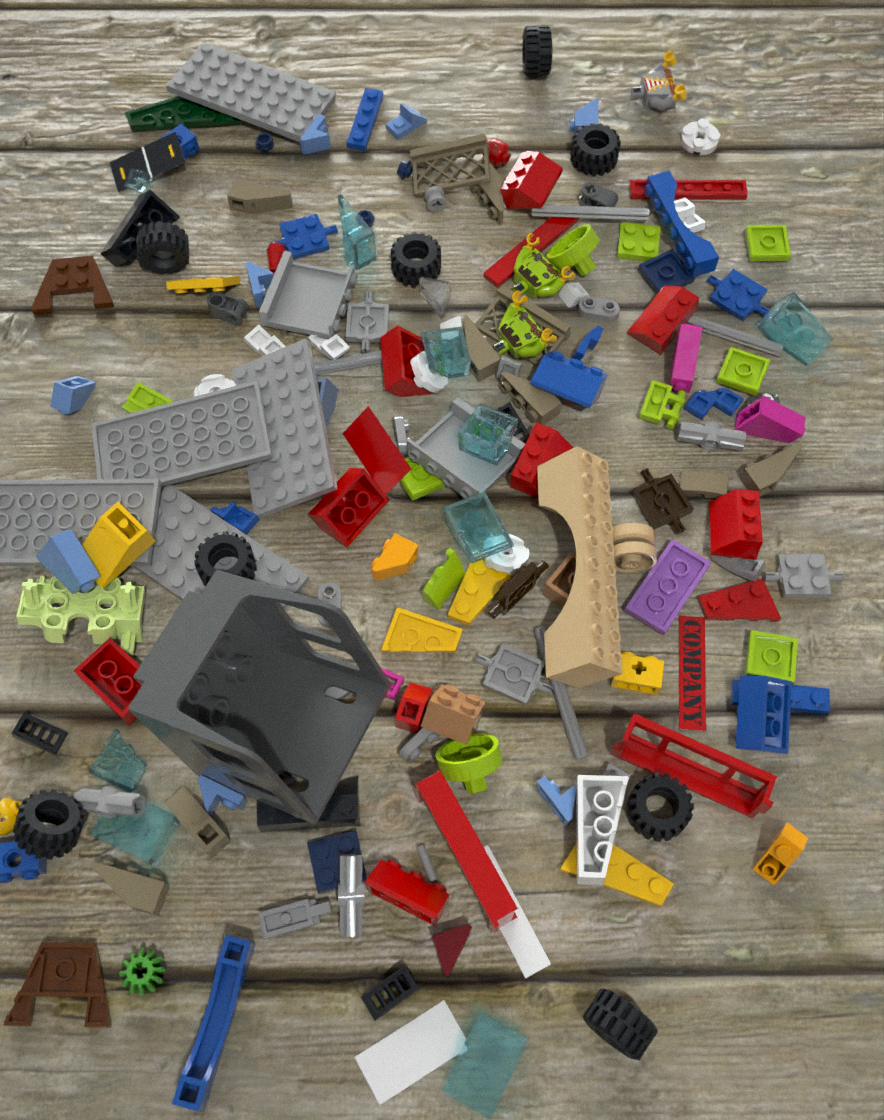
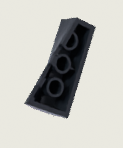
[100,189,180,267]
[257,776,361,832]

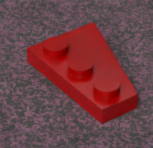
[697,578,781,622]

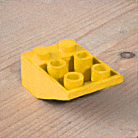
[82,502,156,589]

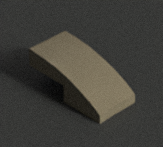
[680,471,729,498]

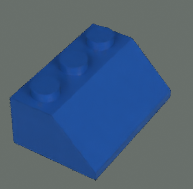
[530,351,608,408]
[735,675,792,754]

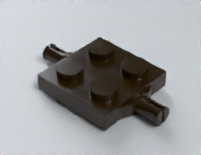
[632,468,694,534]
[488,560,549,619]

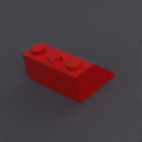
[500,151,563,209]
[627,286,699,355]
[380,325,433,397]
[510,422,574,499]
[308,467,389,547]
[709,489,763,560]
[74,638,142,726]
[365,859,450,927]

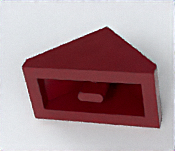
[432,924,472,978]

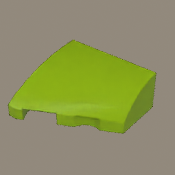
[422,548,465,610]

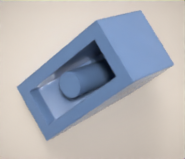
[570,99,599,135]
[50,376,96,415]

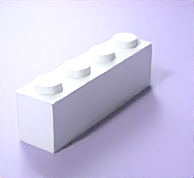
[576,775,629,885]

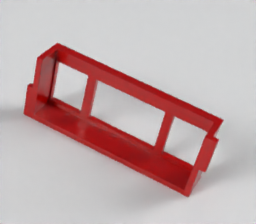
[610,713,777,819]
[414,770,518,933]

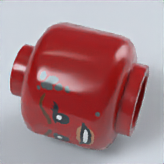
[481,138,511,167]

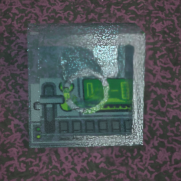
[421,326,471,378]
[458,403,518,466]

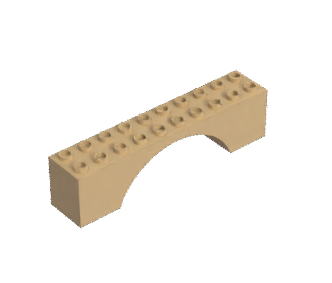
[537,446,622,688]

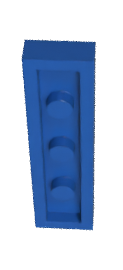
[347,88,384,151]
[731,680,830,714]

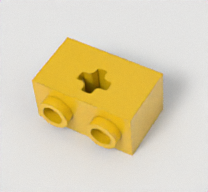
[610,652,664,695]

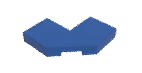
[684,388,744,420]

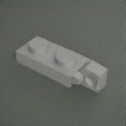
[258,899,333,940]

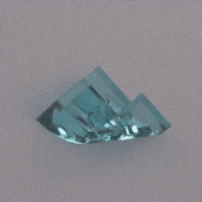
[89,729,147,793]

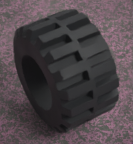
[522,25,552,77]
[570,123,621,176]
[137,222,189,275]
[390,232,441,288]
[194,531,257,587]
[626,773,694,842]
[13,789,85,860]
[583,988,658,1061]

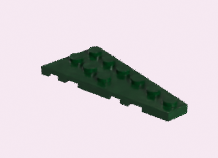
[124,96,249,131]

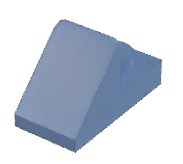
[386,103,427,140]
[300,114,331,155]
[246,262,274,307]
[198,775,247,817]
[535,776,576,827]

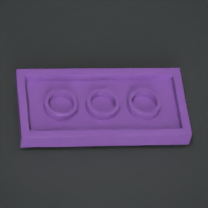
[624,539,712,635]

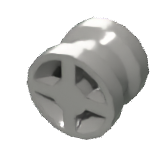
[425,186,446,212]

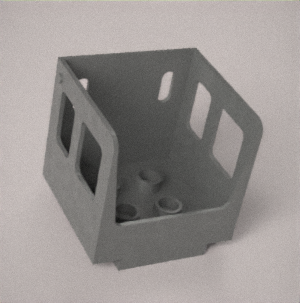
[127,570,392,824]

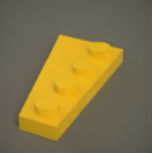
[560,843,674,907]

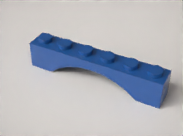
[644,170,719,277]
[172,935,255,1112]

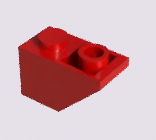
[395,682,433,734]

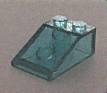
[338,194,377,271]
[756,292,833,366]
[444,491,514,563]
[89,802,181,868]
[442,1012,528,1119]

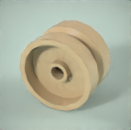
[613,523,657,573]

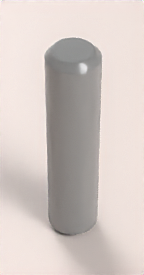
[417,845,438,883]

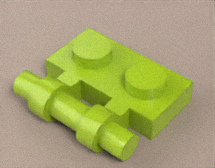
[639,380,686,429]

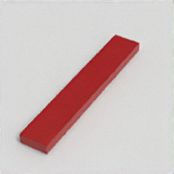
[629,180,748,200]
[484,217,579,288]

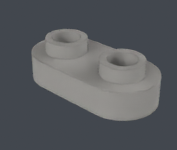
[578,296,620,321]
[394,415,411,456]
[317,582,342,628]
[398,728,440,762]

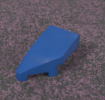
[572,326,604,361]
[210,502,259,535]

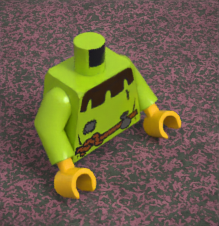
[511,233,575,299]
[493,291,557,358]

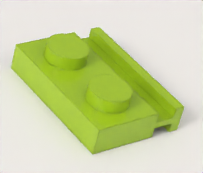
[122,382,174,413]

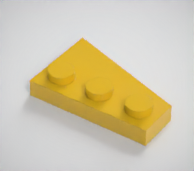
[166,275,241,293]
[447,557,515,626]
[381,607,463,653]

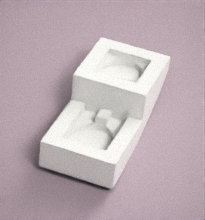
[674,198,705,233]
[244,325,286,356]
[308,334,350,361]

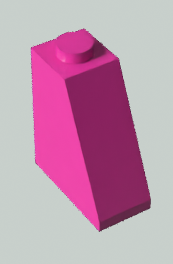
[669,324,702,393]
[734,396,806,443]

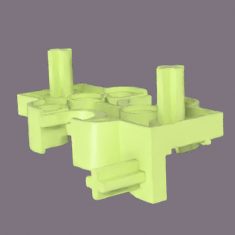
[16,576,145,656]

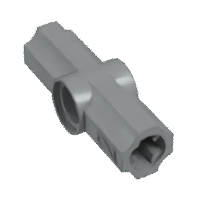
[677,421,746,451]
[74,787,147,819]
[338,854,364,937]

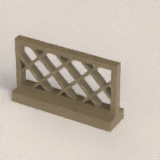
[410,133,491,197]
[476,285,570,367]

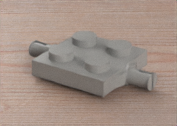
[345,291,389,353]
[763,554,844,598]
[475,643,553,706]

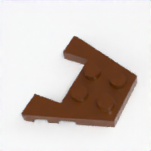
[31,255,114,315]
[4,942,111,1028]

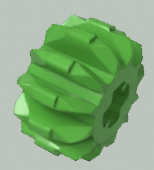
[119,948,166,996]

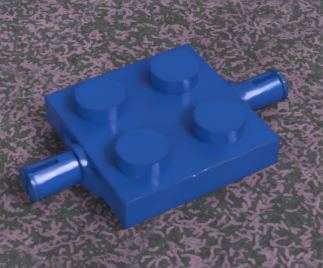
[271,213,338,260]
[707,269,770,322]

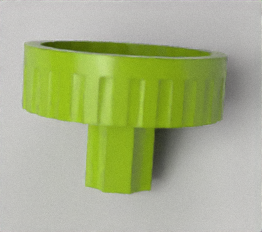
[547,224,600,276]
[435,733,503,794]

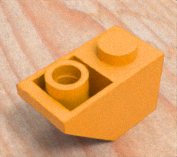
[371,533,419,581]
[753,822,808,886]

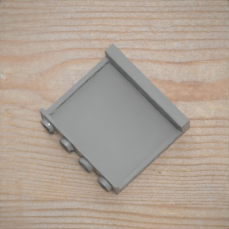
[259,251,358,339]
[406,397,525,504]

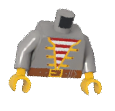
[631,51,687,111]

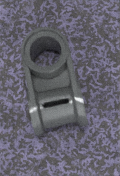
[578,182,618,207]
[207,291,249,325]

